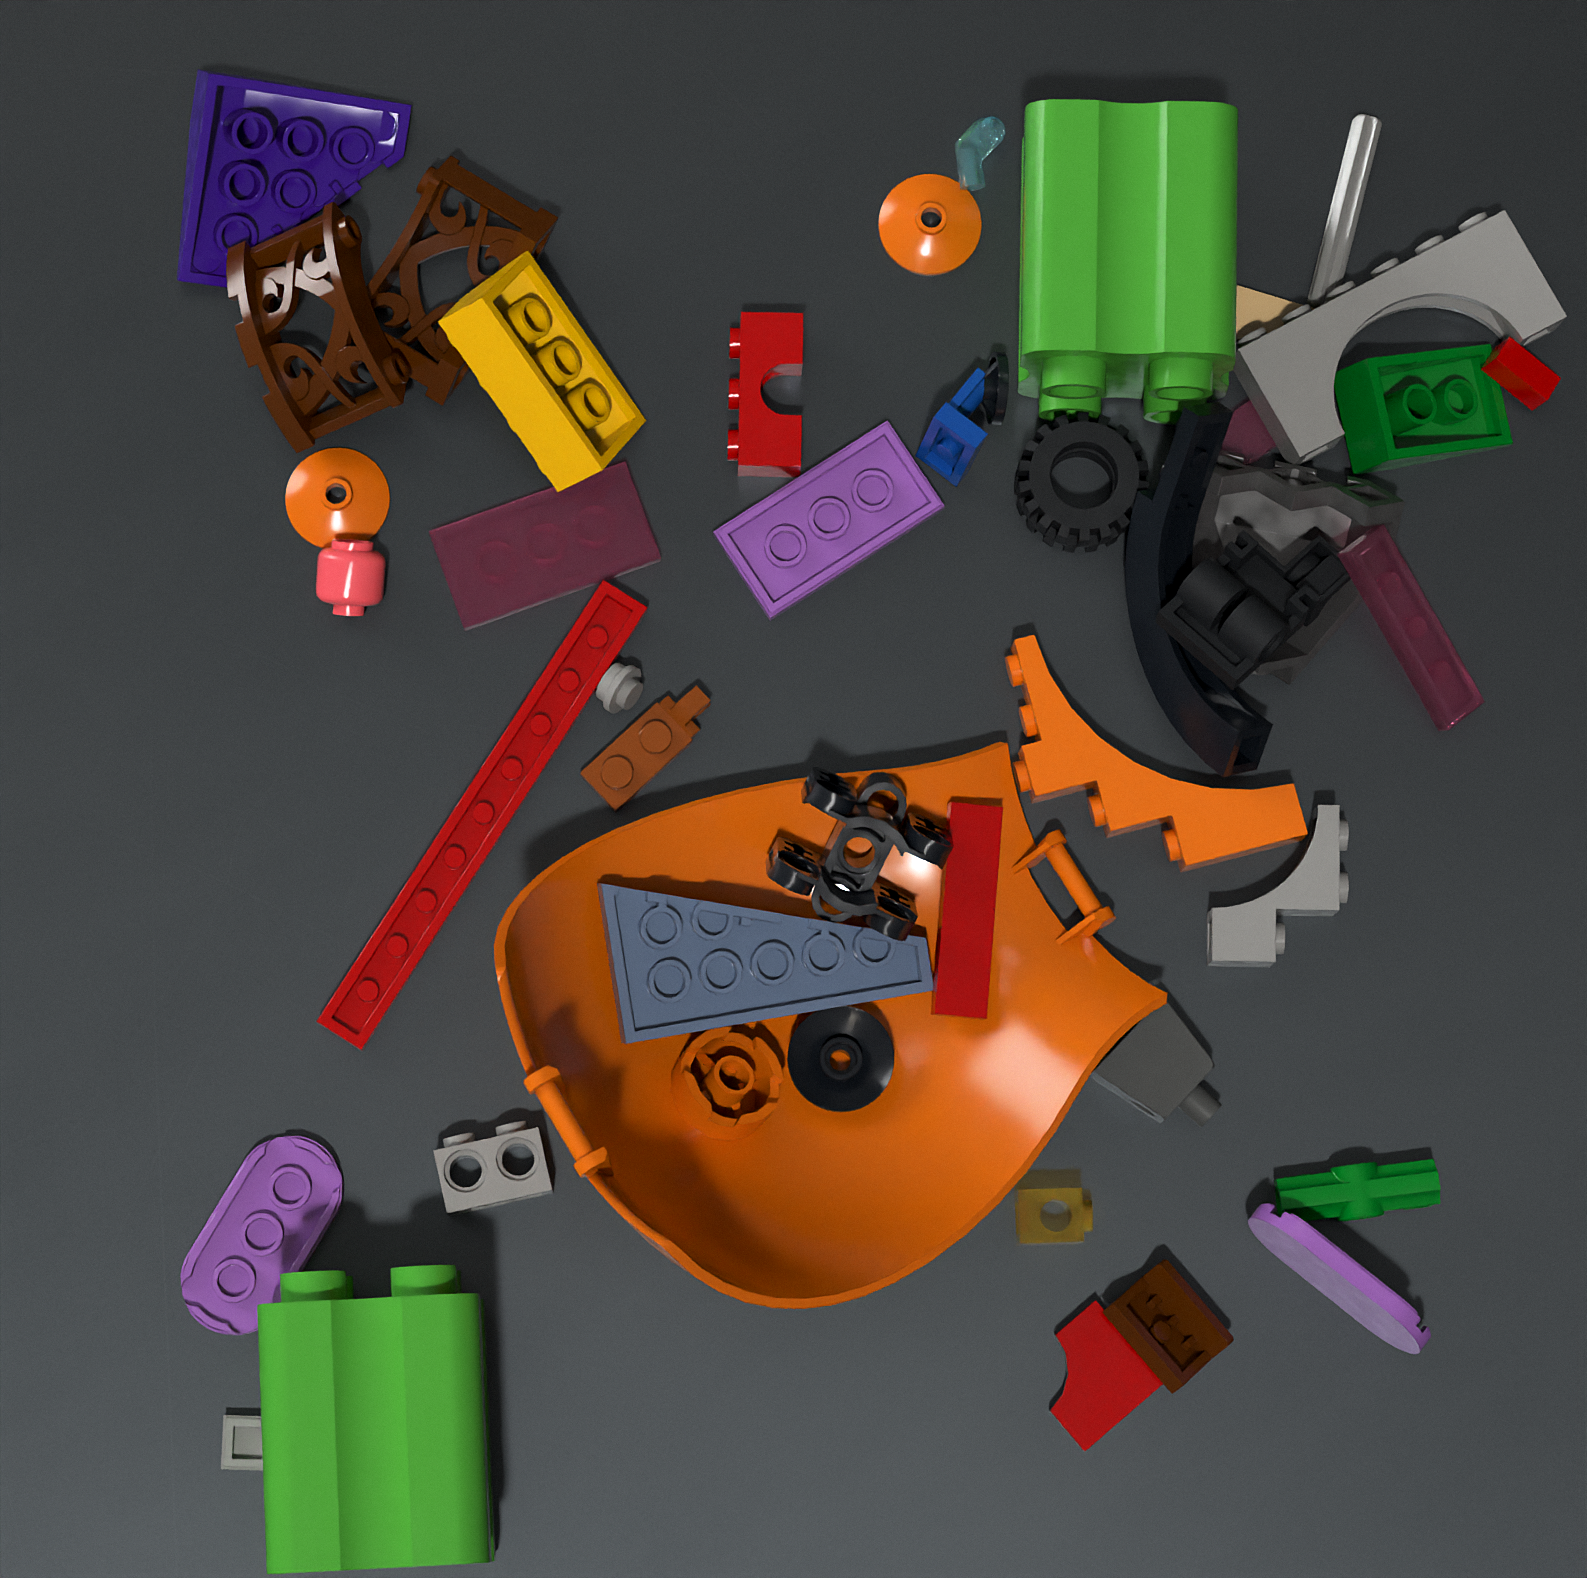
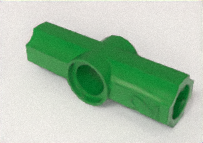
[1274,1159,1441,1222]

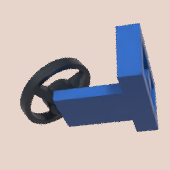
[915,352,1009,487]

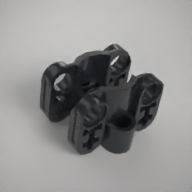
[765,767,954,941]

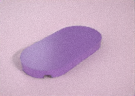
[181,1136,344,1335]
[1248,1203,1431,1354]

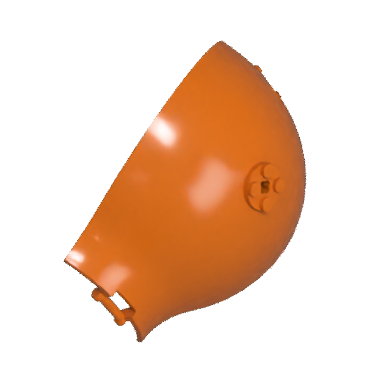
[494,742,1168,1309]

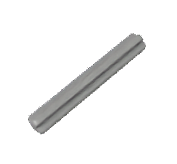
[1307,114,1382,309]

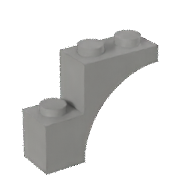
[1207,805,1349,968]

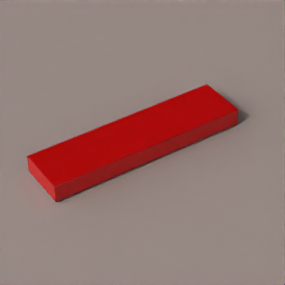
[931,802,1003,1020]

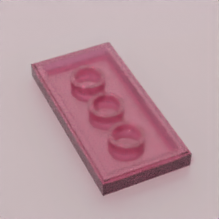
[429,462,661,631]

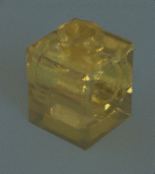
[1014,1188,1093,1246]

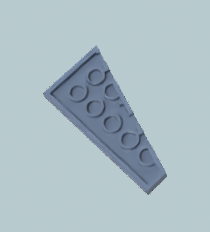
[597,883,933,1044]

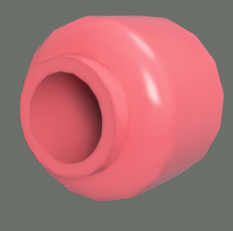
[316,539,386,616]

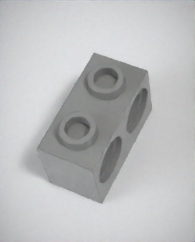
[433,1121,553,1217]

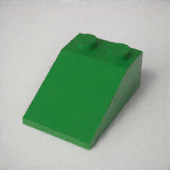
[1334,344,1513,475]

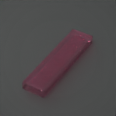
[1337,525,1485,731]

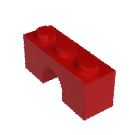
[727,312,803,477]

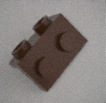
[1102,1259,1234,1394]

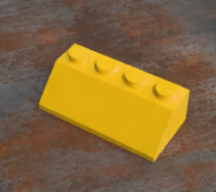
[438,251,646,492]

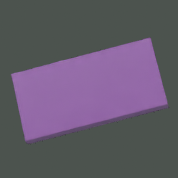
[713,420,945,621]

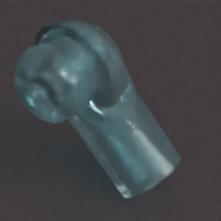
[955,116,1006,191]

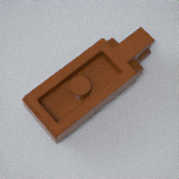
[580,685,711,813]

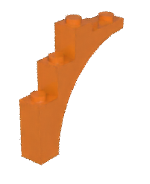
[1005,635,1308,872]

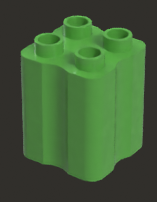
[1017,99,1238,424]
[257,1265,496,1574]

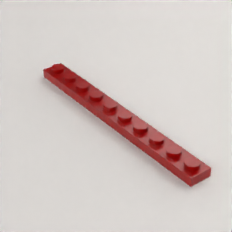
[317,580,648,1052]

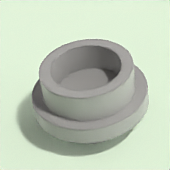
[596,662,643,714]

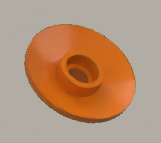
[878,174,982,276]
[285,448,390,549]

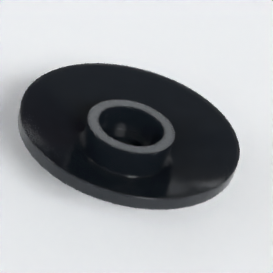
[787,1006,894,1112]

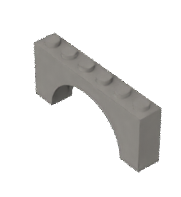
[1233,210,1567,466]

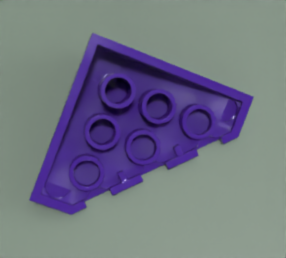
[177,69,412,288]

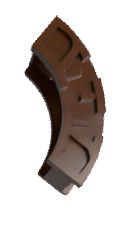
[352,155,558,406]
[226,201,409,453]

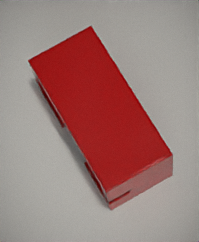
[1481,337,1561,411]

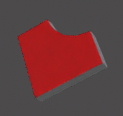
[1049,1300,1163,1452]

